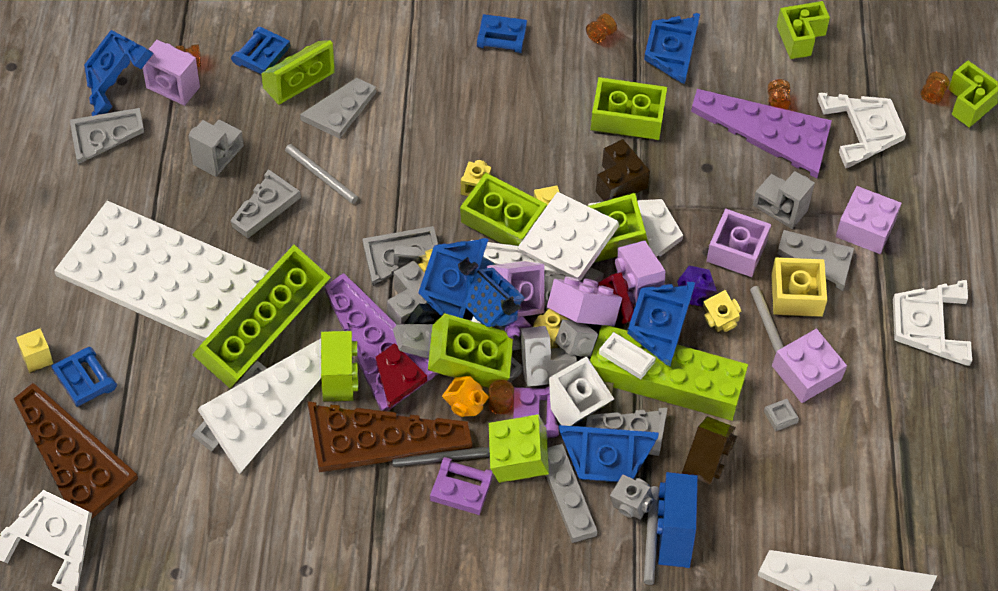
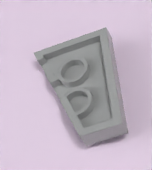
[300,78,376,139]
[70,108,144,164]
[231,169,301,238]
[362,226,438,286]
[777,230,854,291]
[393,324,433,358]
[586,407,668,456]

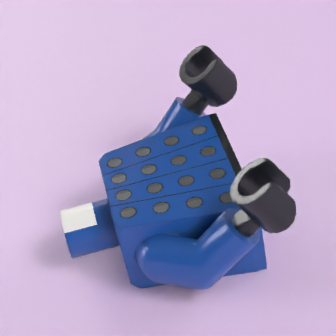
[458,257,525,327]

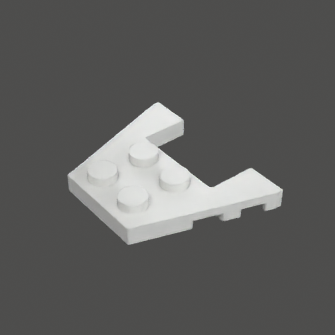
[817,93,906,168]
[588,199,683,257]
[893,280,972,366]
[0,490,92,591]

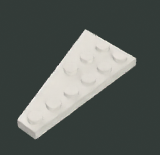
[198,339,321,474]
[758,550,937,591]

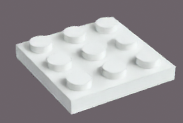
[517,192,619,282]

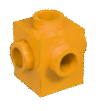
[442,376,489,417]

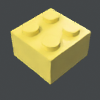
[771,258,827,317]

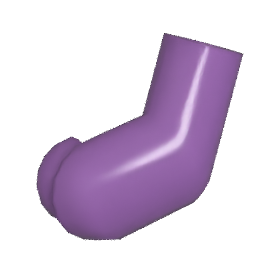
[505,316,532,339]

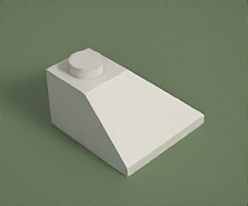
[549,356,614,426]

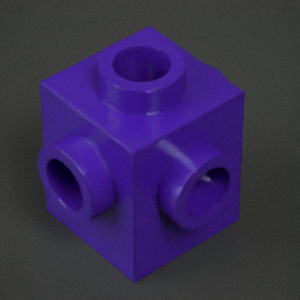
[677,265,717,307]

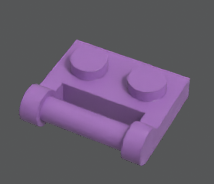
[513,387,559,438]
[430,457,494,515]

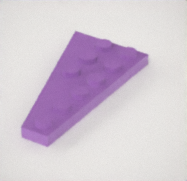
[325,273,439,411]

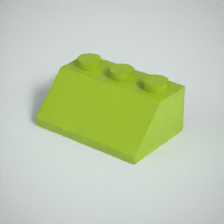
[261,40,335,105]
[460,172,547,246]

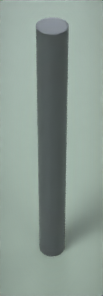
[392,447,490,467]

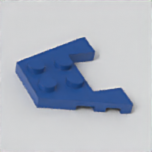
[84,30,154,116]

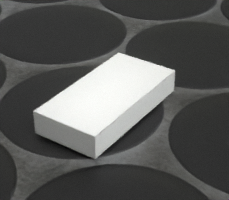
[599,332,656,379]

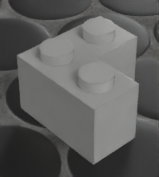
[189,120,244,177]
[753,171,815,229]
[387,261,428,324]
[520,326,576,386]

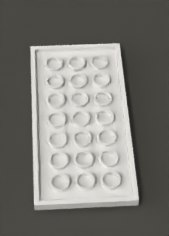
[54,201,269,342]

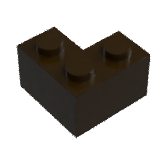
[596,139,650,201]
[681,416,737,485]

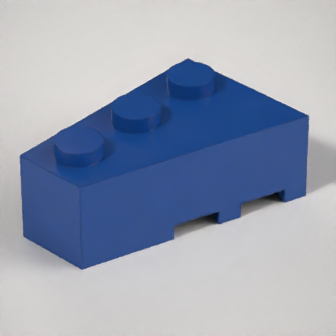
[657,472,698,568]

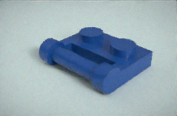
[477,14,527,53]
[231,27,290,75]
[52,347,117,407]

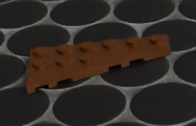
[14,383,138,519]
[307,401,472,472]

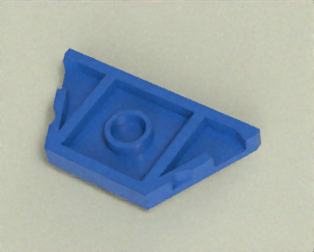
[644,13,700,84]
[418,238,489,318]
[627,282,695,366]
[559,425,659,482]

